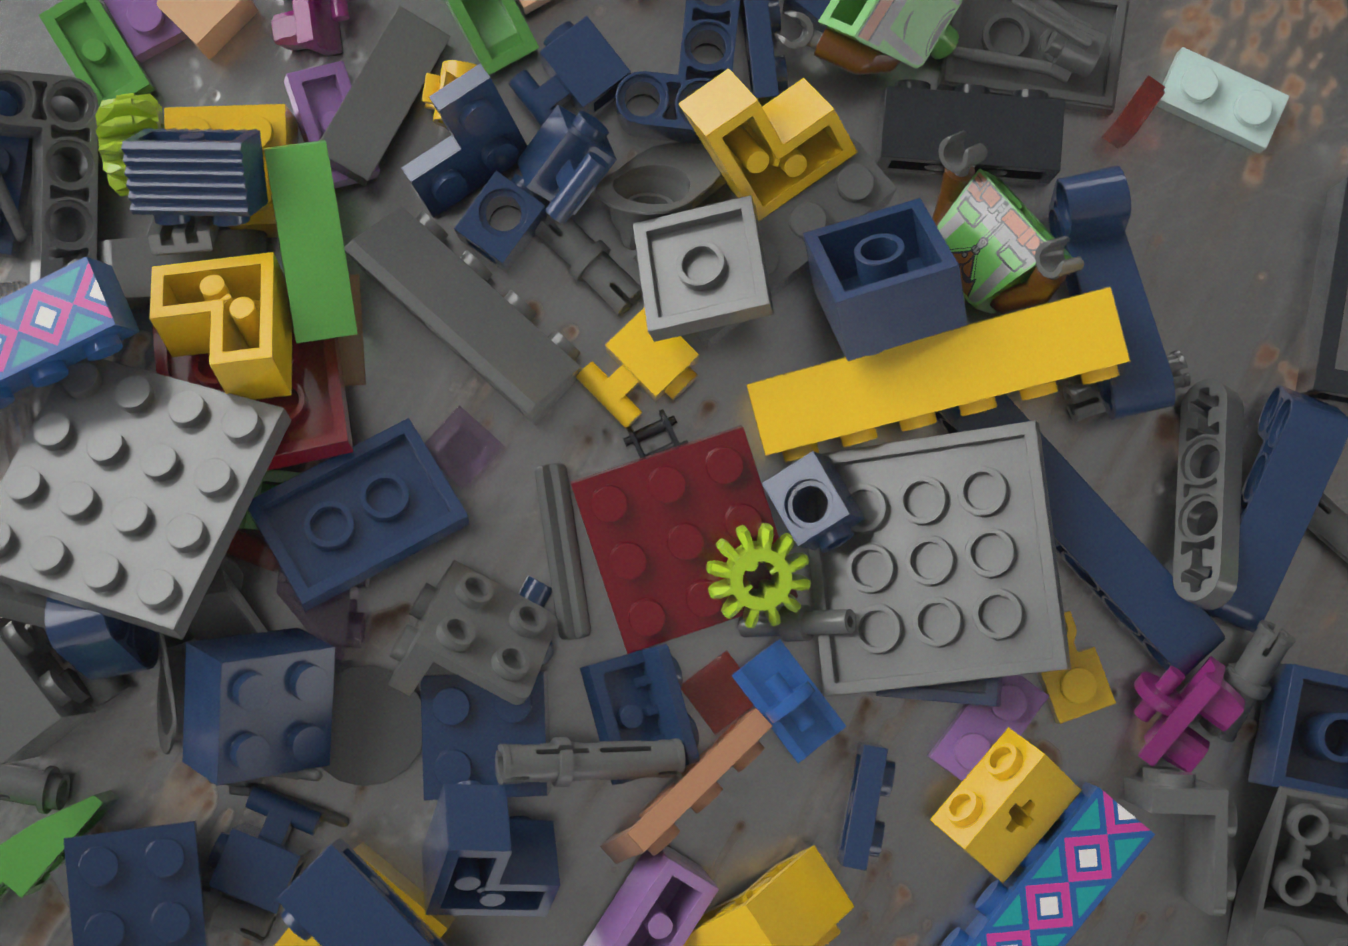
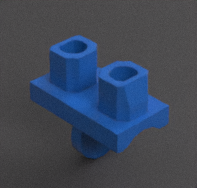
[731,639,847,764]

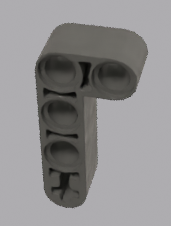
[0,70,99,284]

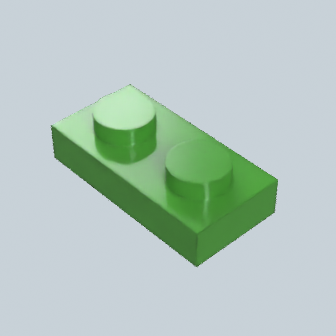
[38,0,155,106]

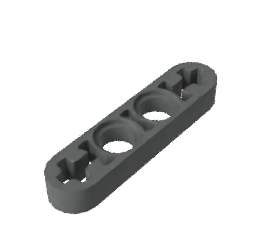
[1173,379,1244,610]

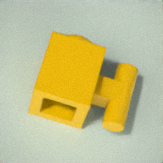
[576,307,699,429]

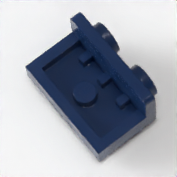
[580,644,700,785]

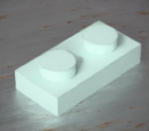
[1153,47,1290,154]

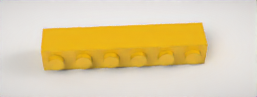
[747,286,1130,462]

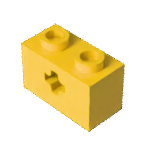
[930,727,1082,883]

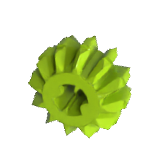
[95,93,164,196]
[706,523,811,628]

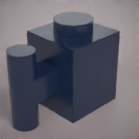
[508,16,631,127]
[517,105,617,224]
[207,785,323,914]

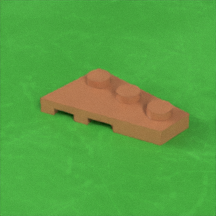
[600,708,772,864]

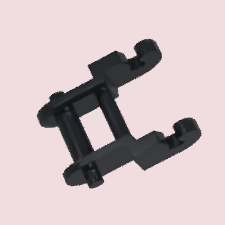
[623,409,688,458]

